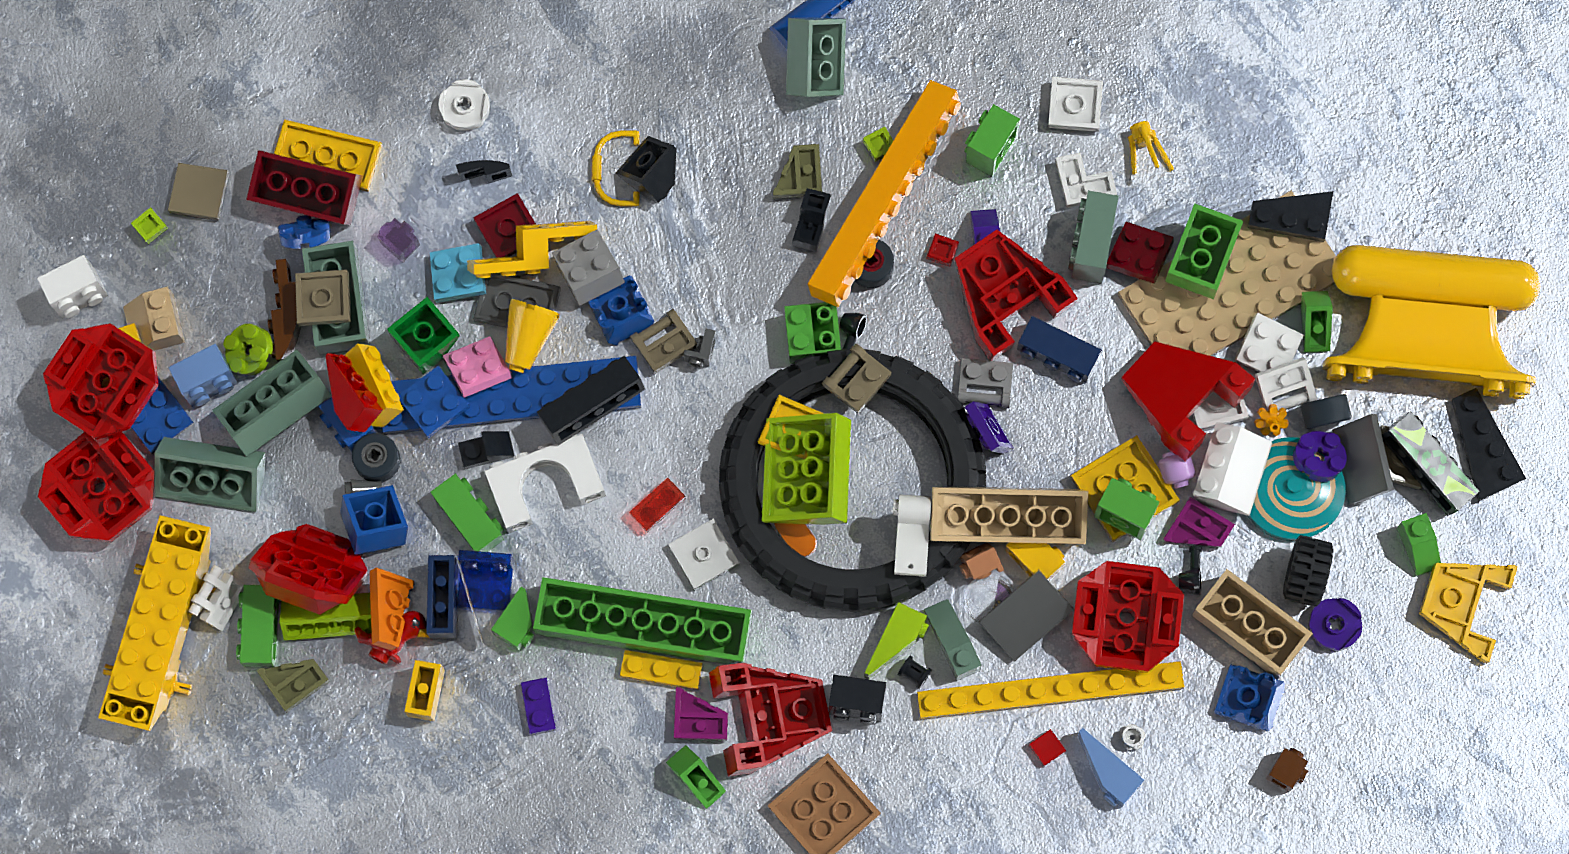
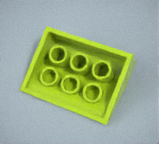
[762,413,851,525]

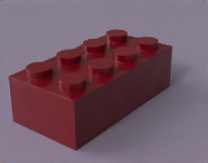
[246,150,363,225]

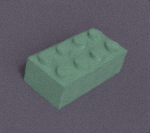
[302,241,370,355]
[212,350,332,457]

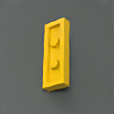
[620,650,703,690]

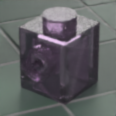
[377,218,420,263]

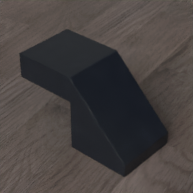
[792,188,831,252]

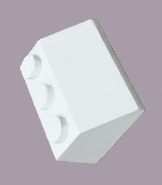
[1193,422,1272,516]

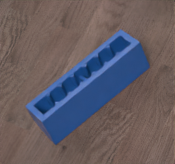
[769,0,856,49]

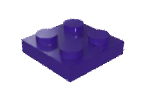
[965,401,1014,454]

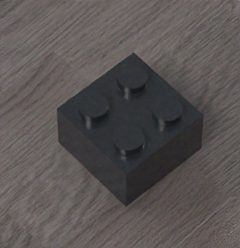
[829,674,886,725]

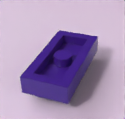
[521,677,557,735]

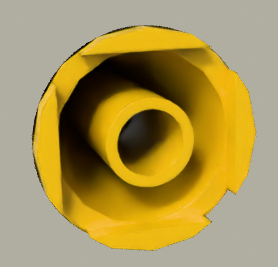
[505,299,560,373]

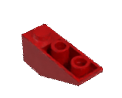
[325,353,383,432]

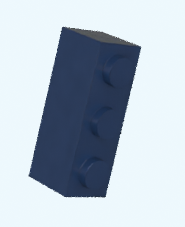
[1017,316,1102,383]
[427,555,458,639]

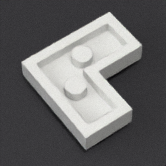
[1055,153,1117,208]

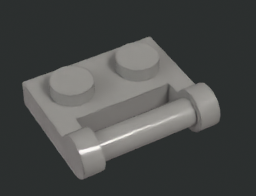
[958,358,1013,409]

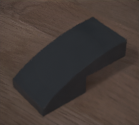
[456,160,512,184]

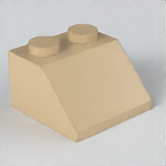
[123,286,185,351]

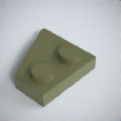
[773,144,822,199]
[257,659,330,713]

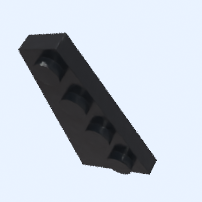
[1452,388,1526,503]

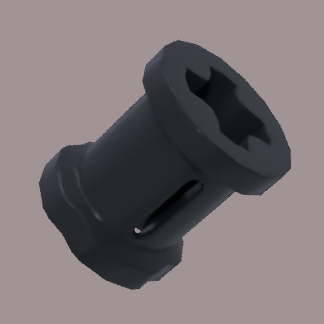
[897,655,932,689]

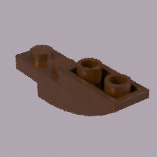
[268,258,301,362]

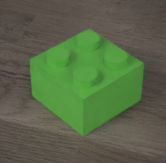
[964,104,1020,177]
[1094,478,1160,541]

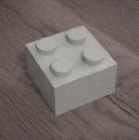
[552,230,625,306]

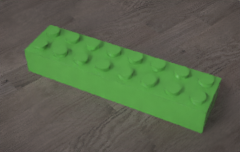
[533,577,752,665]

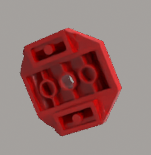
[43,323,159,440]
[38,432,155,543]
[249,524,368,615]
[1071,561,1184,673]

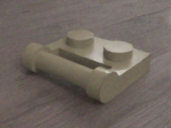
[630,309,697,374]
[822,344,892,414]

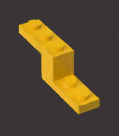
[467,220,597,278]

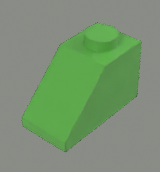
[1301,291,1333,352]
[1397,513,1441,577]
[491,587,535,652]
[666,745,726,809]

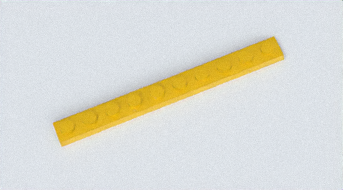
[917,661,1185,719]

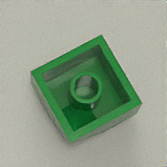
[387,297,460,375]

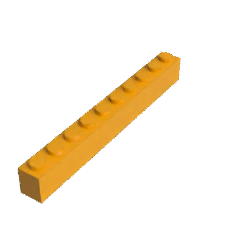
[807,80,961,307]

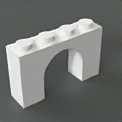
[485,434,606,533]

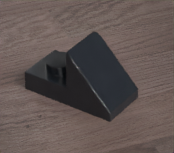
[458,431,515,469]

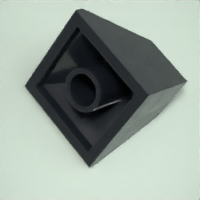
[616,136,677,203]

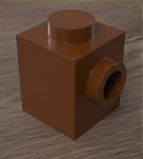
[1266,748,1309,792]

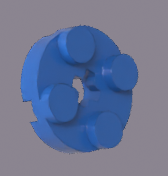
[278,215,330,249]

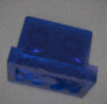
[457,550,515,611]

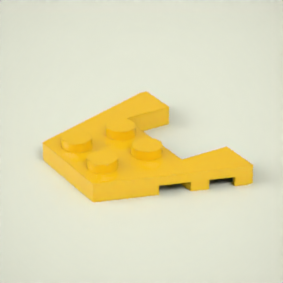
[1419,563,1518,664]

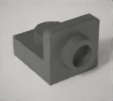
[683,328,717,368]

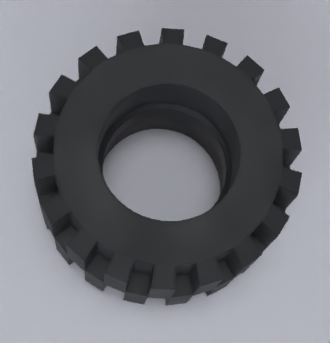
[1283,535,1334,607]

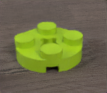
[223,323,273,376]

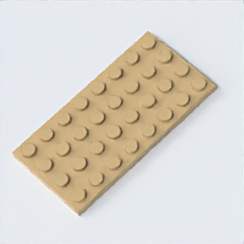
[1118,190,1336,356]

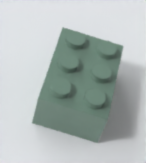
[1068,190,1119,284]

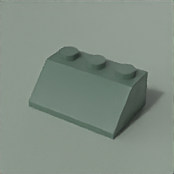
[786,17,846,97]

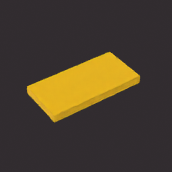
[274,119,382,192]

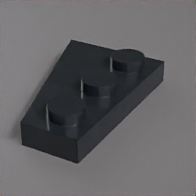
[1248,191,1334,242]

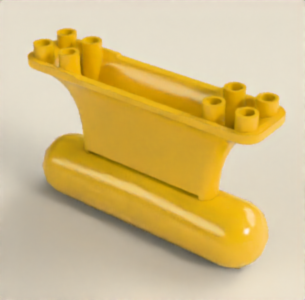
[1322,245,1541,399]

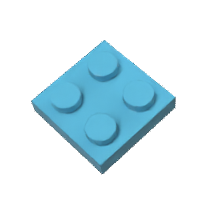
[430,243,486,303]

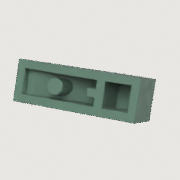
[924,599,982,681]

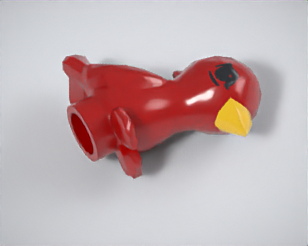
[354,611,429,665]

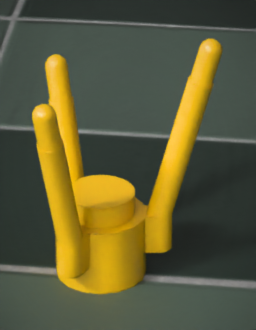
[1127,121,1174,174]

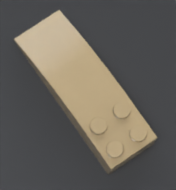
[930,487,1088,544]

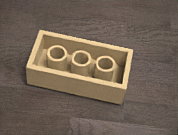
[1192,569,1313,680]

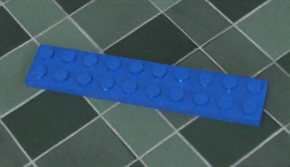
[383,356,642,435]

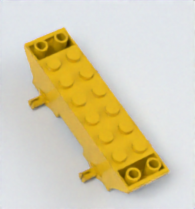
[98,515,216,731]

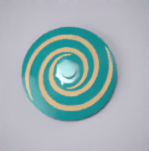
[1247,437,1346,541]

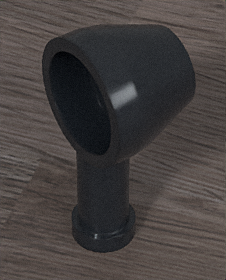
[839,313,867,350]
[1179,545,1202,595]

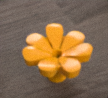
[1254,404,1289,436]

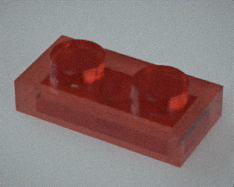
[629,478,686,533]

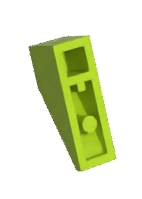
[864,602,929,680]

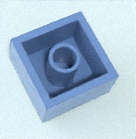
[168,344,238,407]

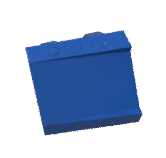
[588,275,655,346]
[1215,664,1285,732]

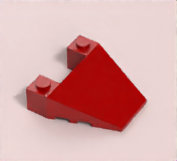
[954,230,1078,361]
[1121,341,1256,462]
[709,663,832,777]

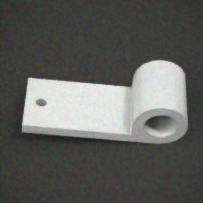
[893,494,931,577]

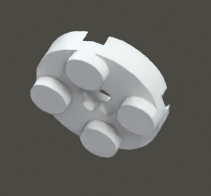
[439,79,490,131]

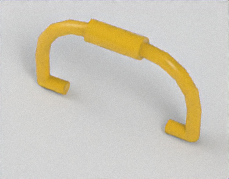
[592,130,640,207]

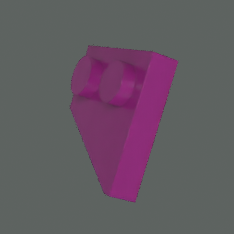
[1163,497,1235,547]

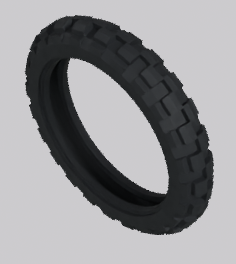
[719,349,986,612]

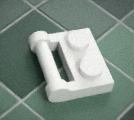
[1255,357,1317,411]

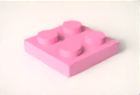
[443,336,511,397]

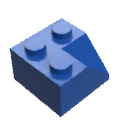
[340,485,408,555]

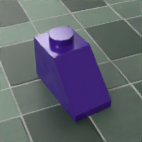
[970,209,1000,245]

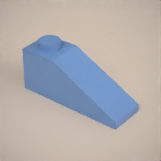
[1077,727,1144,808]

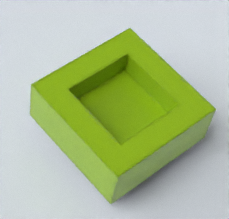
[863,126,893,162]
[131,207,168,244]

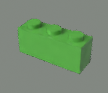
[430,473,504,558]
[236,585,279,667]

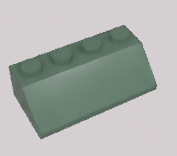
[155,437,265,512]

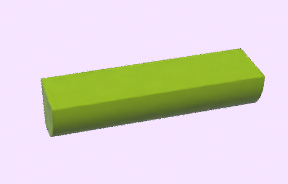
[280,592,372,641]

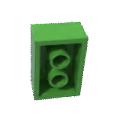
[1165,203,1243,299]

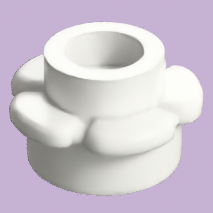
[1119,724,1146,750]

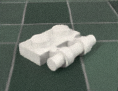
[188,565,246,631]

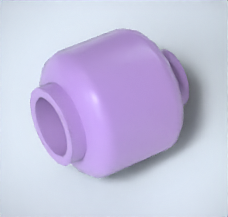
[1158,452,1195,489]

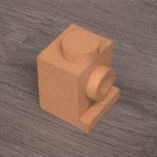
[959,542,1004,580]

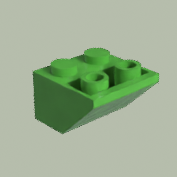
[784,302,841,364]

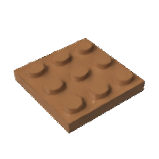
[768,753,881,854]

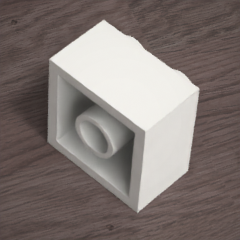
[37,255,108,319]

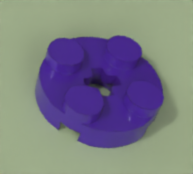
[1293,431,1347,482]
[1308,598,1363,652]

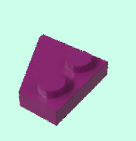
[674,687,728,741]

